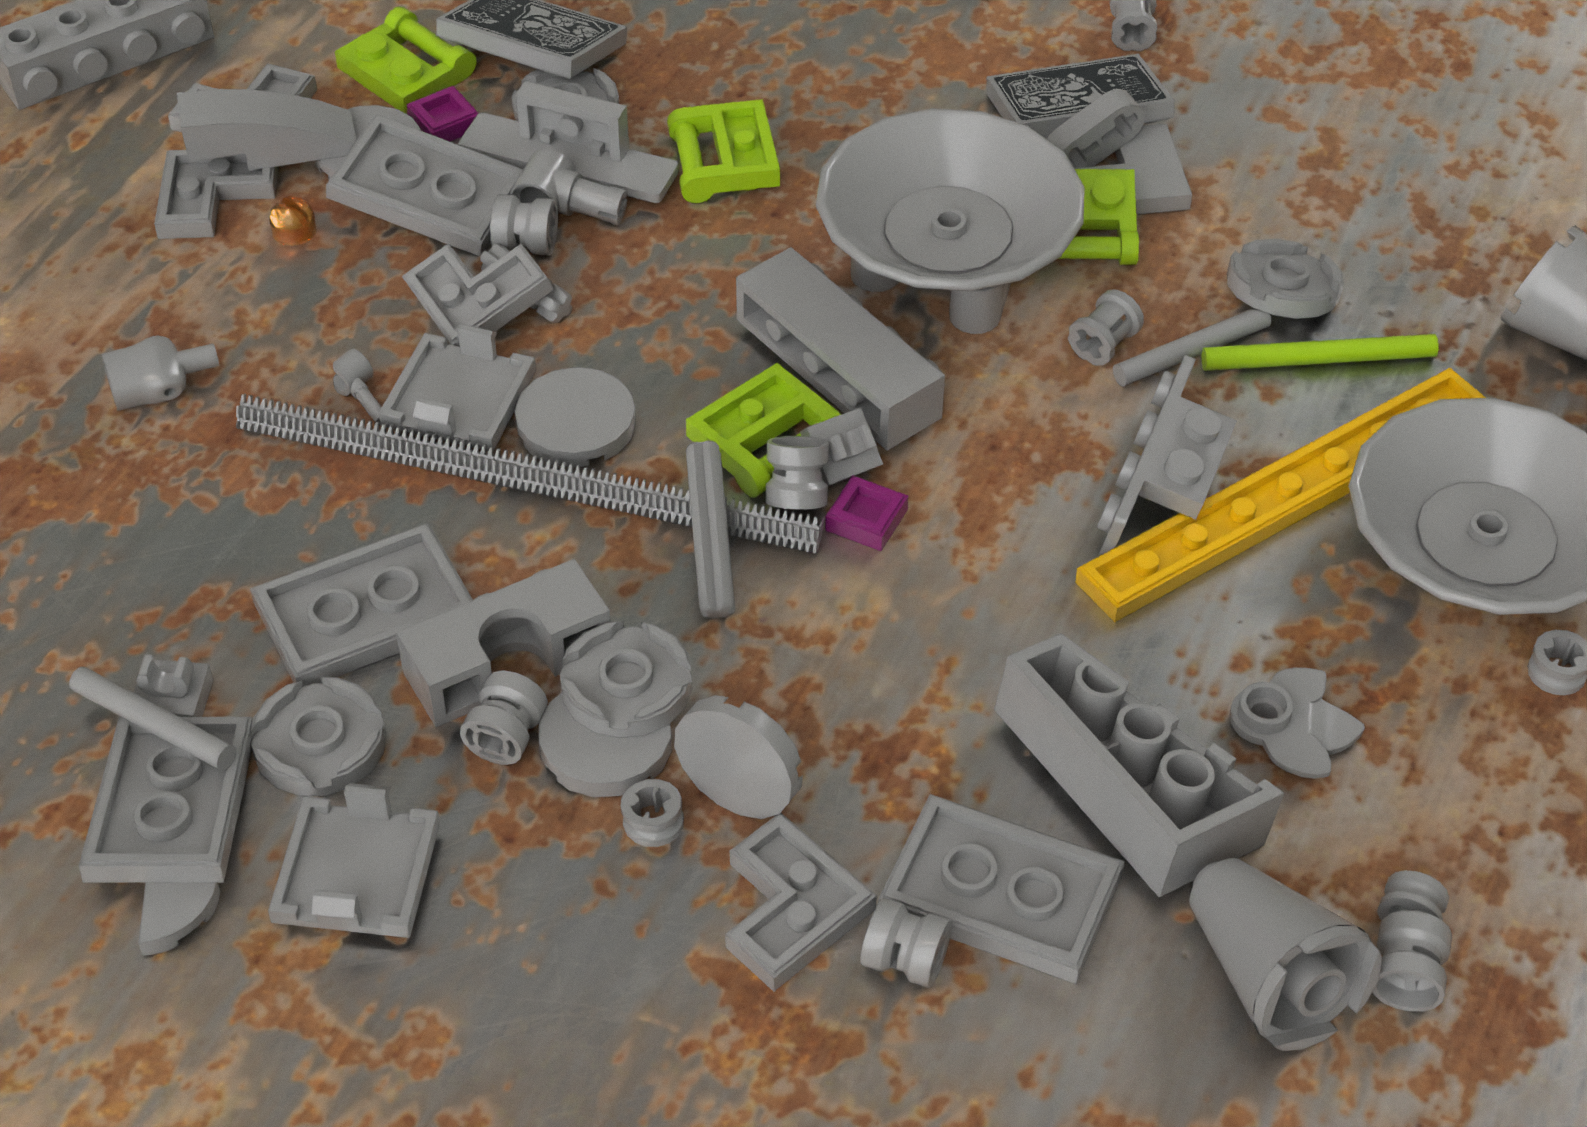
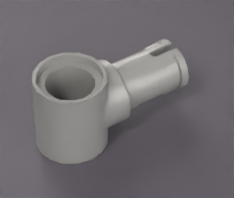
[510,148,628,225]

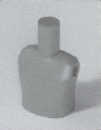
[101,336,219,411]

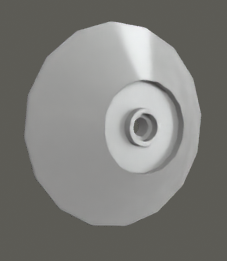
[816,108,1085,291]
[1348,398,1587,615]

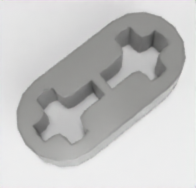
[1047,89,1145,168]

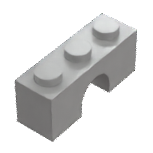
[396,559,610,727]

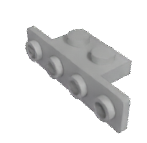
[458,81,679,203]
[1097,355,1237,555]

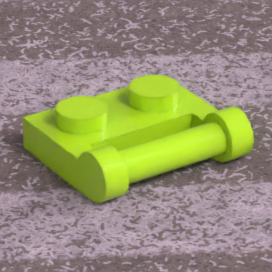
[335,6,477,114]
[667,99,780,203]
[1058,169,1139,265]
[686,363,841,498]

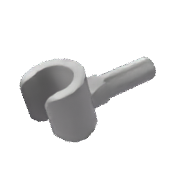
[333,349,382,425]

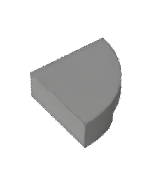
[138,883,220,956]

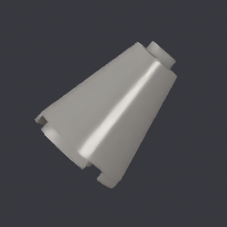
[1500,225,1587,360]
[1189,858,1382,1051]

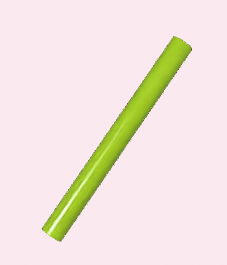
[1201,334,1439,371]

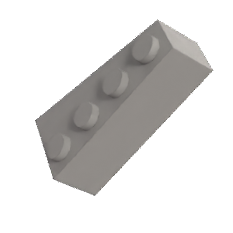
[994,633,1284,897]

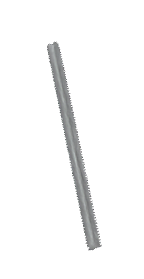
[236,394,825,554]

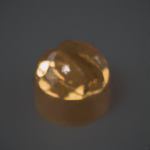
[269,195,317,246]

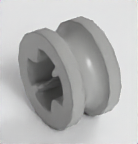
[1527,629,1587,695]
[621,779,684,847]
[1377,870,1449,921]

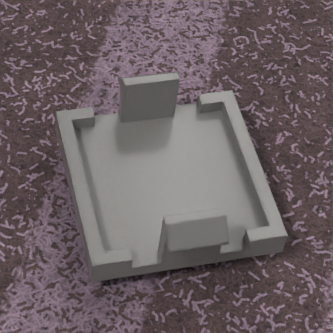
[378,324,536,451]
[268,783,440,938]

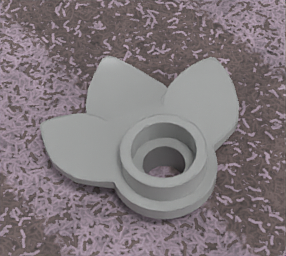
[1230,667,1365,779]

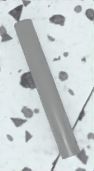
[1113,308,1271,387]
[69,667,236,771]

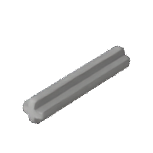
[686,440,735,619]

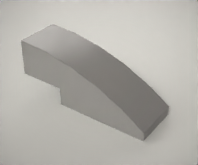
[176,89,357,171]

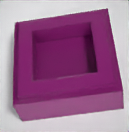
[406,86,479,142]
[825,475,908,551]

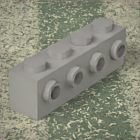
[0,0,214,110]
[736,247,945,451]

